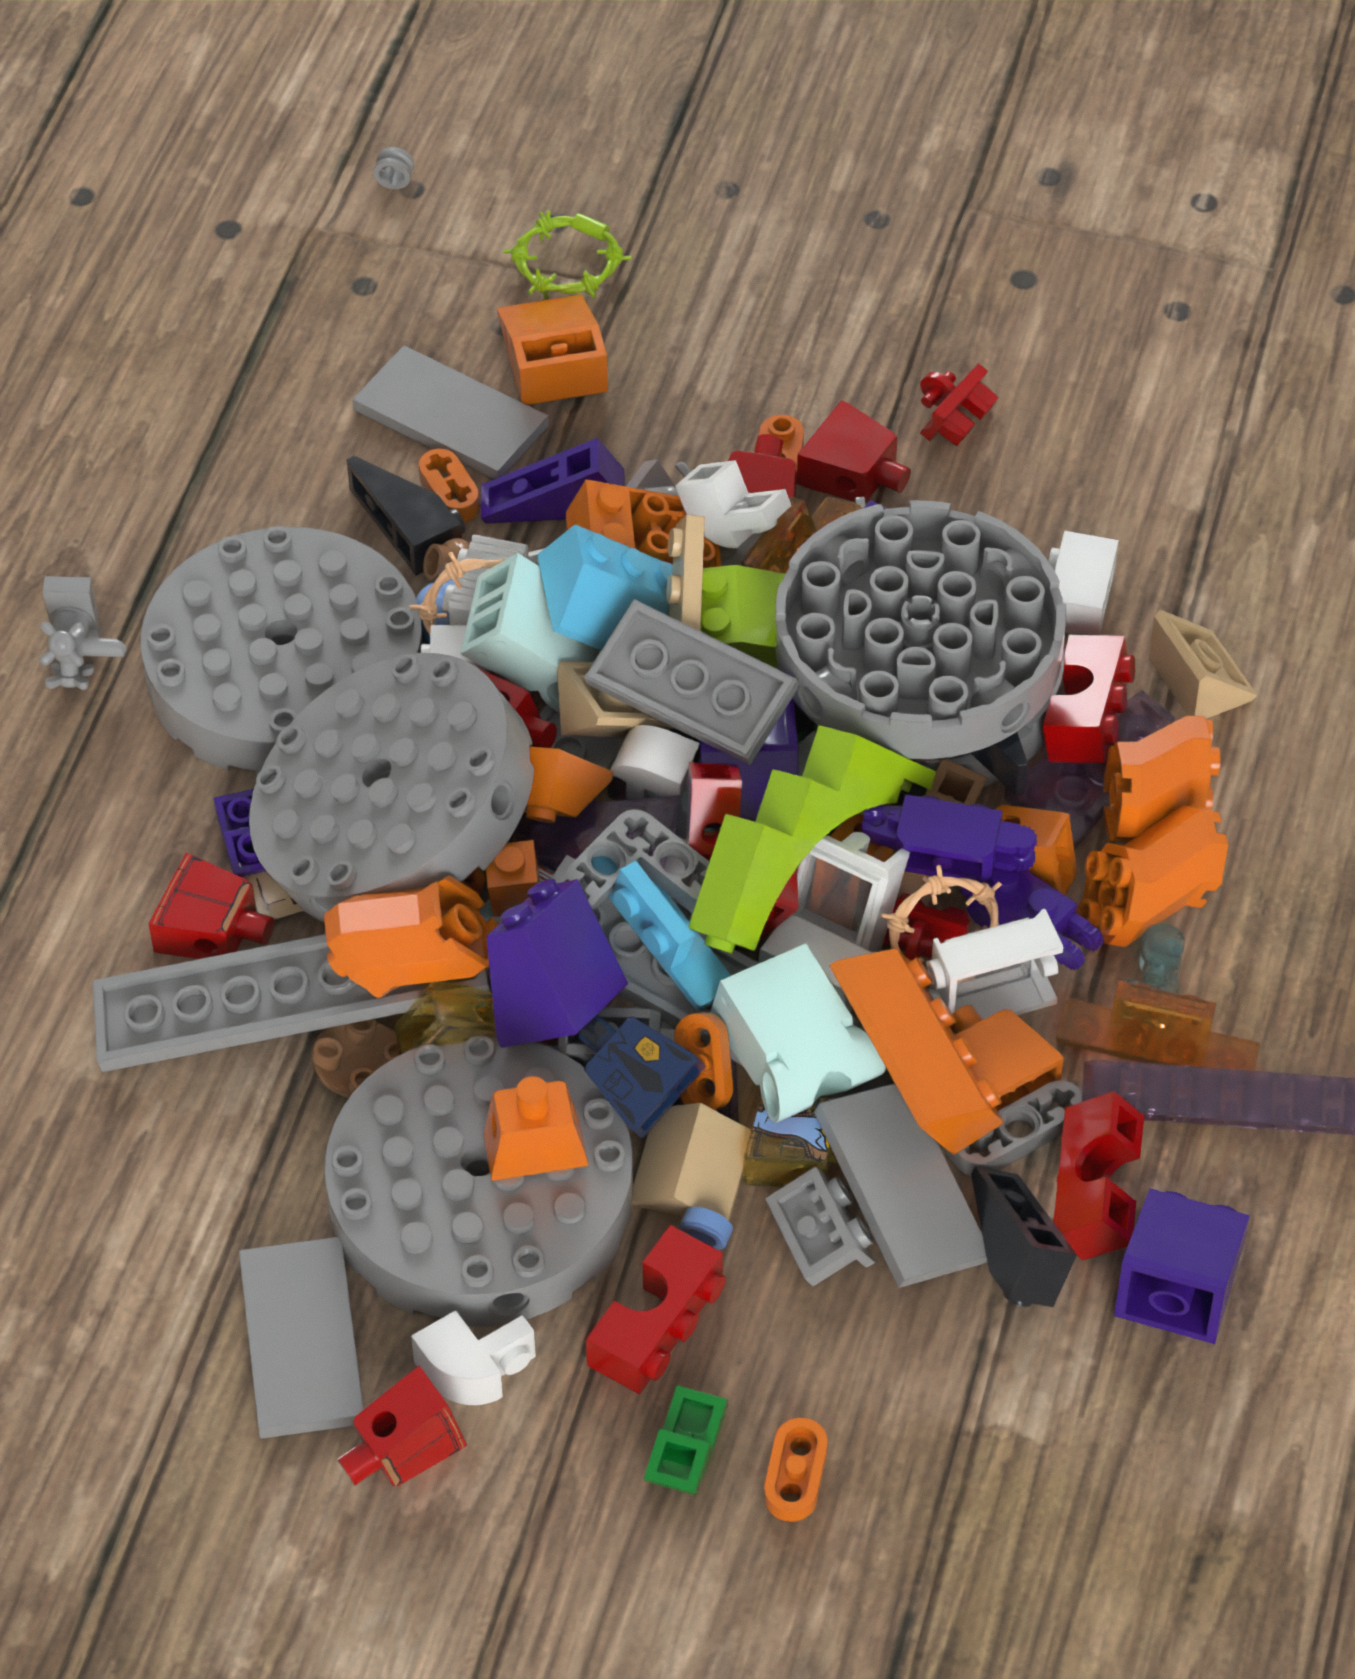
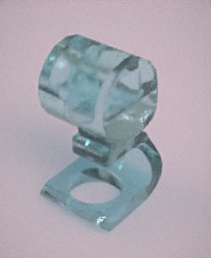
[1120,923,1185,1022]

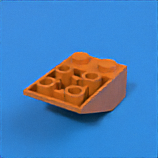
[496,294,608,405]
[566,480,721,568]

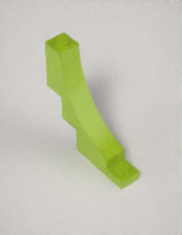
[688,725,936,954]

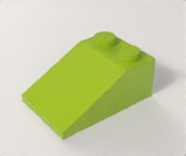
[700,565,785,670]

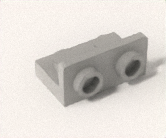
[765,1166,875,1286]

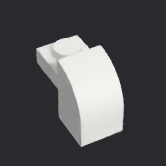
[675,460,792,548]
[610,725,700,807]
[411,1310,536,1405]

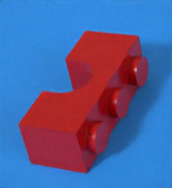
[1043,635,1135,763]
[1052,1091,1144,1260]
[586,1225,726,1395]

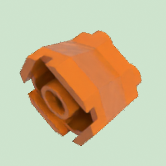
[1103,716,1220,843]
[1076,805,1229,947]
[324,875,499,998]

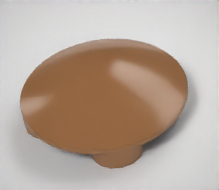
[312,1019,411,1098]

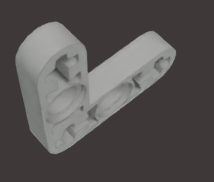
[556,809,709,914]
[937,1081,1084,1177]

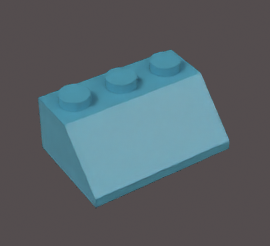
[537,524,673,650]

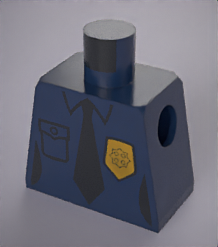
[579,1015,706,1139]

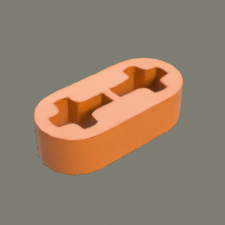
[419,449,479,522]

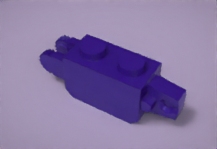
[862,794,1037,883]
[960,868,1104,971]

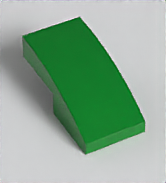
[644,1385,728,1495]

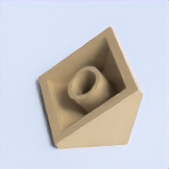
[1149,610,1258,719]
[557,661,674,737]
[632,1103,753,1221]

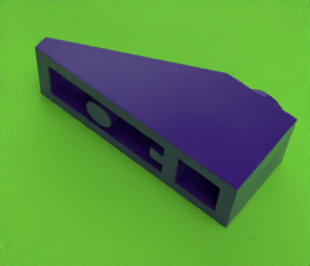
[481,438,625,524]

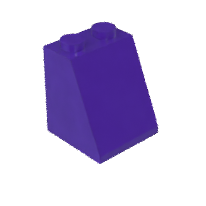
[486,879,628,1048]
[1114,1188,1250,1344]

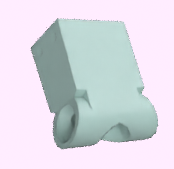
[460,553,601,712]
[711,943,886,1123]

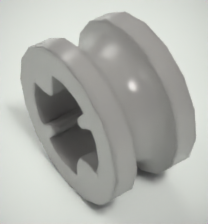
[373,147,414,190]

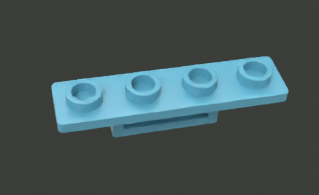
[591,856,731,1011]

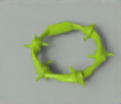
[503,210,632,299]

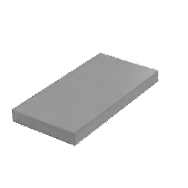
[352,345,549,479]
[584,599,798,765]
[814,1083,987,1288]
[239,1237,363,1439]

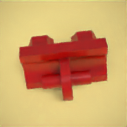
[920,363,999,446]
[883,893,971,961]

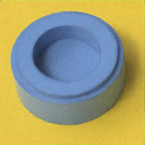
[679,1207,733,1250]

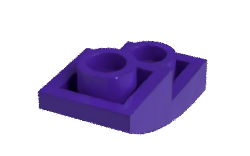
[213,789,267,877]

